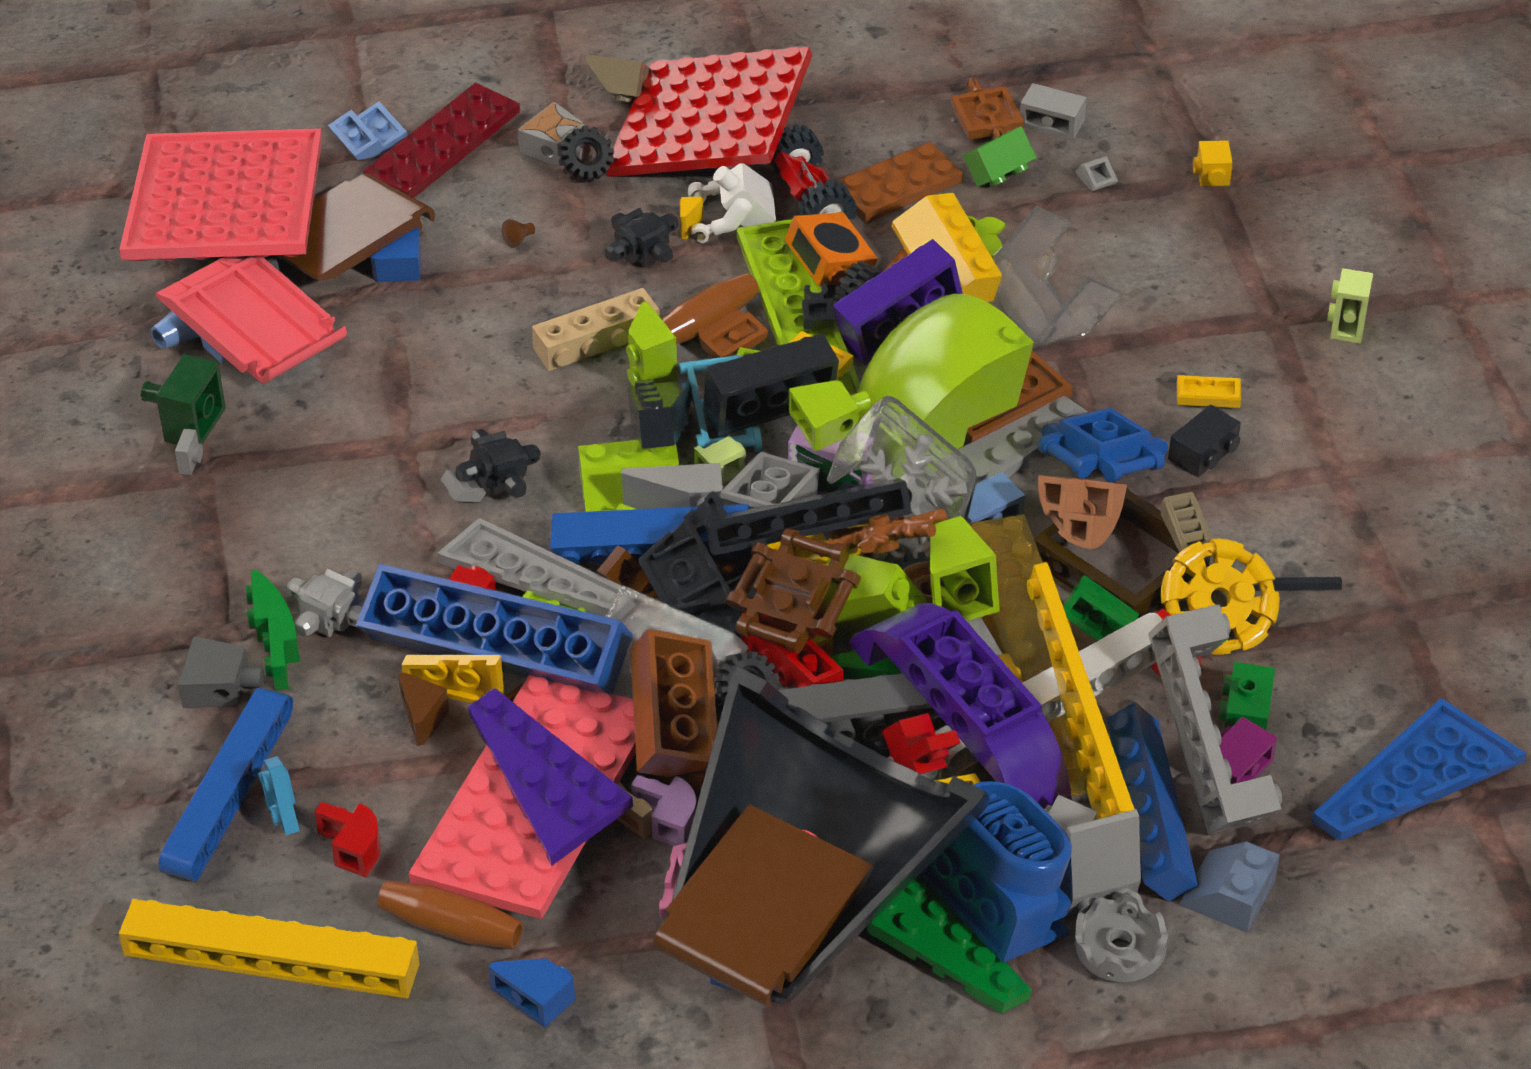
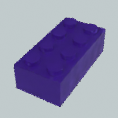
[833,239,963,365]

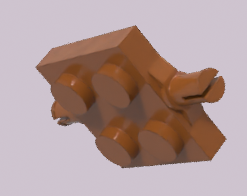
[951,78,1024,140]

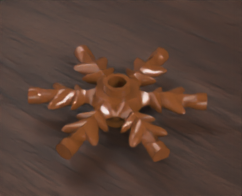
[819,508,947,557]

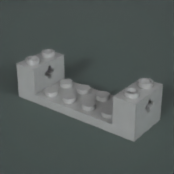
[1148,604,1282,835]

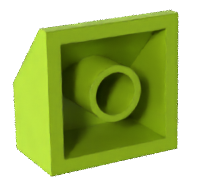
[626,301,678,386]

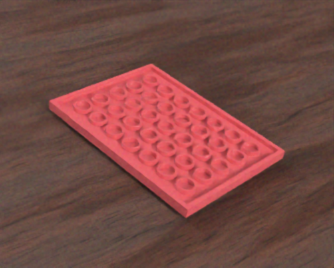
[119,128,322,262]

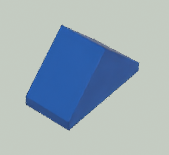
[371,228,421,282]

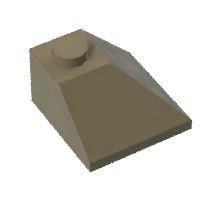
[585,54,651,104]

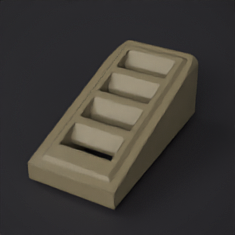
[1161,492,1212,552]

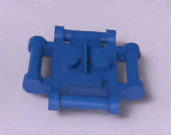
[1038,408,1168,482]

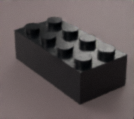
[703,333,839,437]

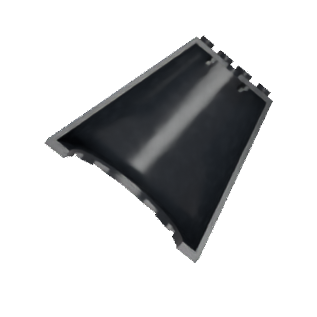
[672,666,990,1006]

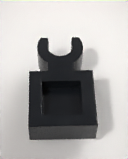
[802,284,835,330]

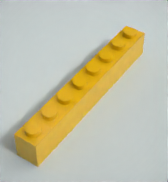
[119,899,420,999]

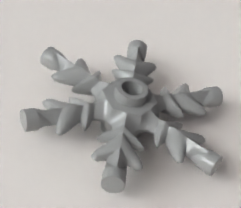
[856,434,967,561]

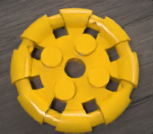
[1161,538,1280,655]

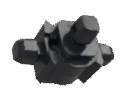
[605,207,679,268]
[455,428,541,498]

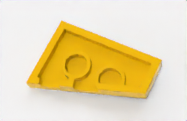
[402,655,504,704]

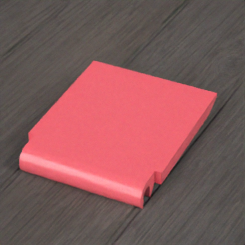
[155,256,347,383]

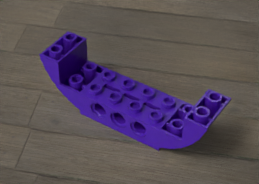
[849,603,1072,809]

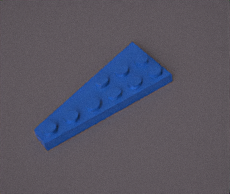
[1311,698,1527,841]

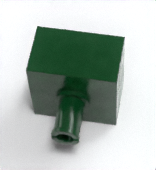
[140,354,226,445]

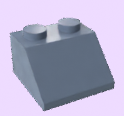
[1180,842,1280,933]

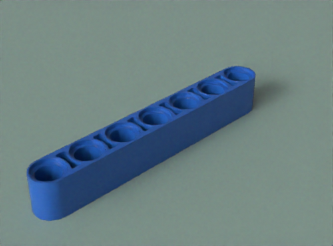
[158,688,294,881]

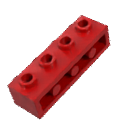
[741,612,844,689]

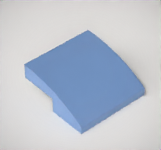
[328,101,408,160]

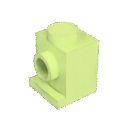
[694,436,746,485]

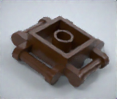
[725,528,861,653]

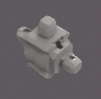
[287,568,362,638]

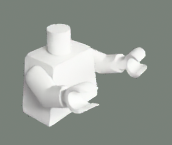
[688,163,776,244]

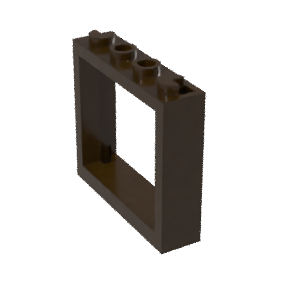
[1031,481,1211,618]

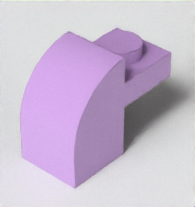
[631,775,696,846]

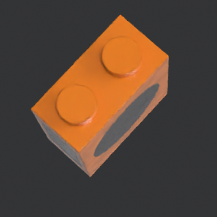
[784,212,878,286]

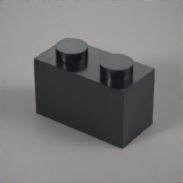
[1168,404,1241,477]

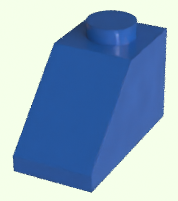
[488,958,575,1028]

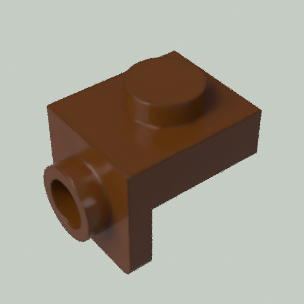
[597,545,651,603]

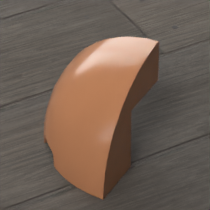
[1038,475,1127,549]

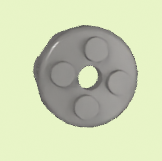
[1074,891,1169,983]

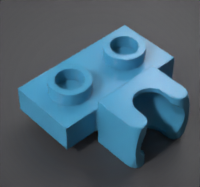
[258,756,300,835]

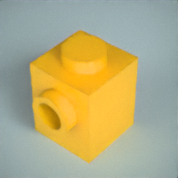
[1193,141,1233,186]

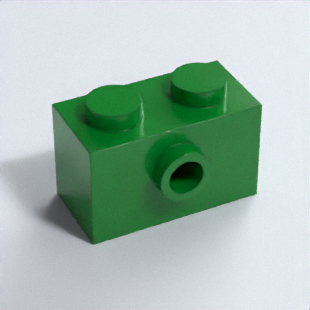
[1063,575,1139,641]
[1218,662,1275,730]

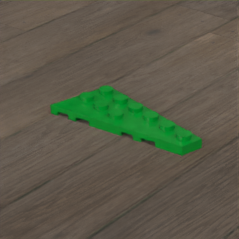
[867,876,1032,1014]

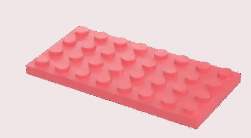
[408,675,636,920]

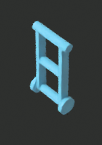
[679,355,762,452]

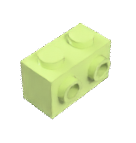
[1327,268,1373,343]

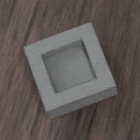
[175,429,203,475]
[440,470,486,503]

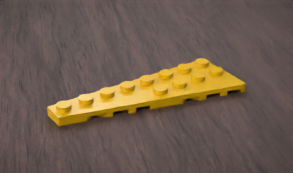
[1027,562,1135,819]

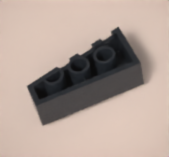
[627,379,694,449]

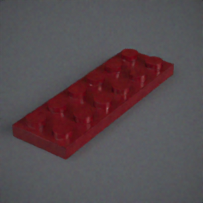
[363,82,520,198]

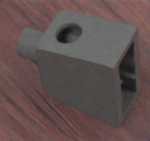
[178,637,264,708]

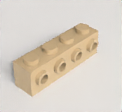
[532,288,660,371]

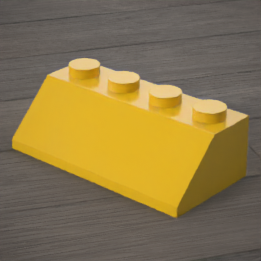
[891,193,1002,302]

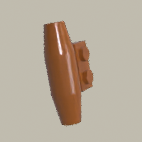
[662,273,768,358]
[378,880,523,950]

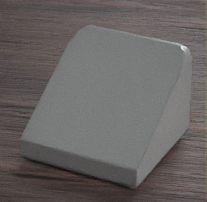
[1075,156,1118,192]

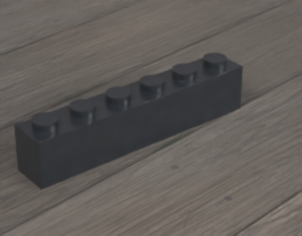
[703,478,912,555]

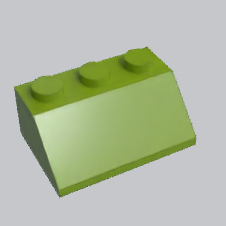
[578,440,679,512]

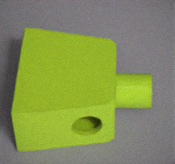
[789,380,871,452]

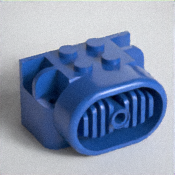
[919,781,1072,963]

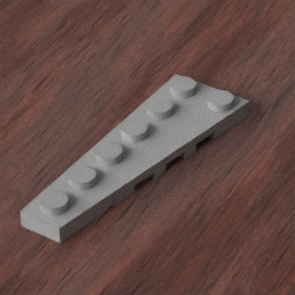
[915,396,1088,515]
[437,518,635,619]

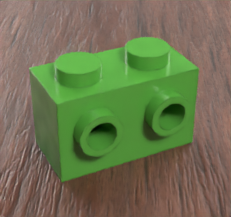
[963,126,1037,187]

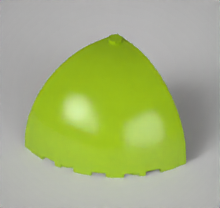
[858,294,1034,478]

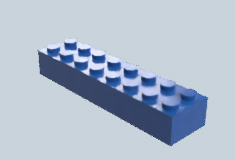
[356,563,633,695]

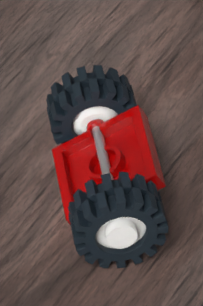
[771,124,857,219]

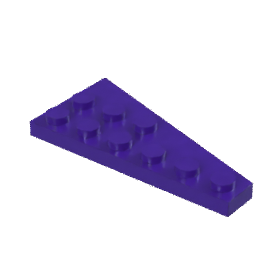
[468,688,634,866]

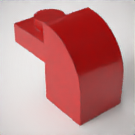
[882,713,960,774]
[314,802,381,878]

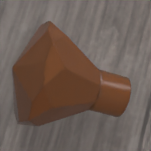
[501,219,535,248]

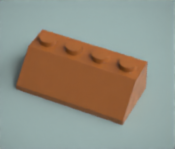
[630,629,717,777]

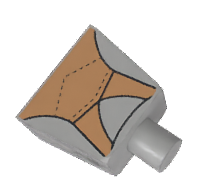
[518,102,591,166]

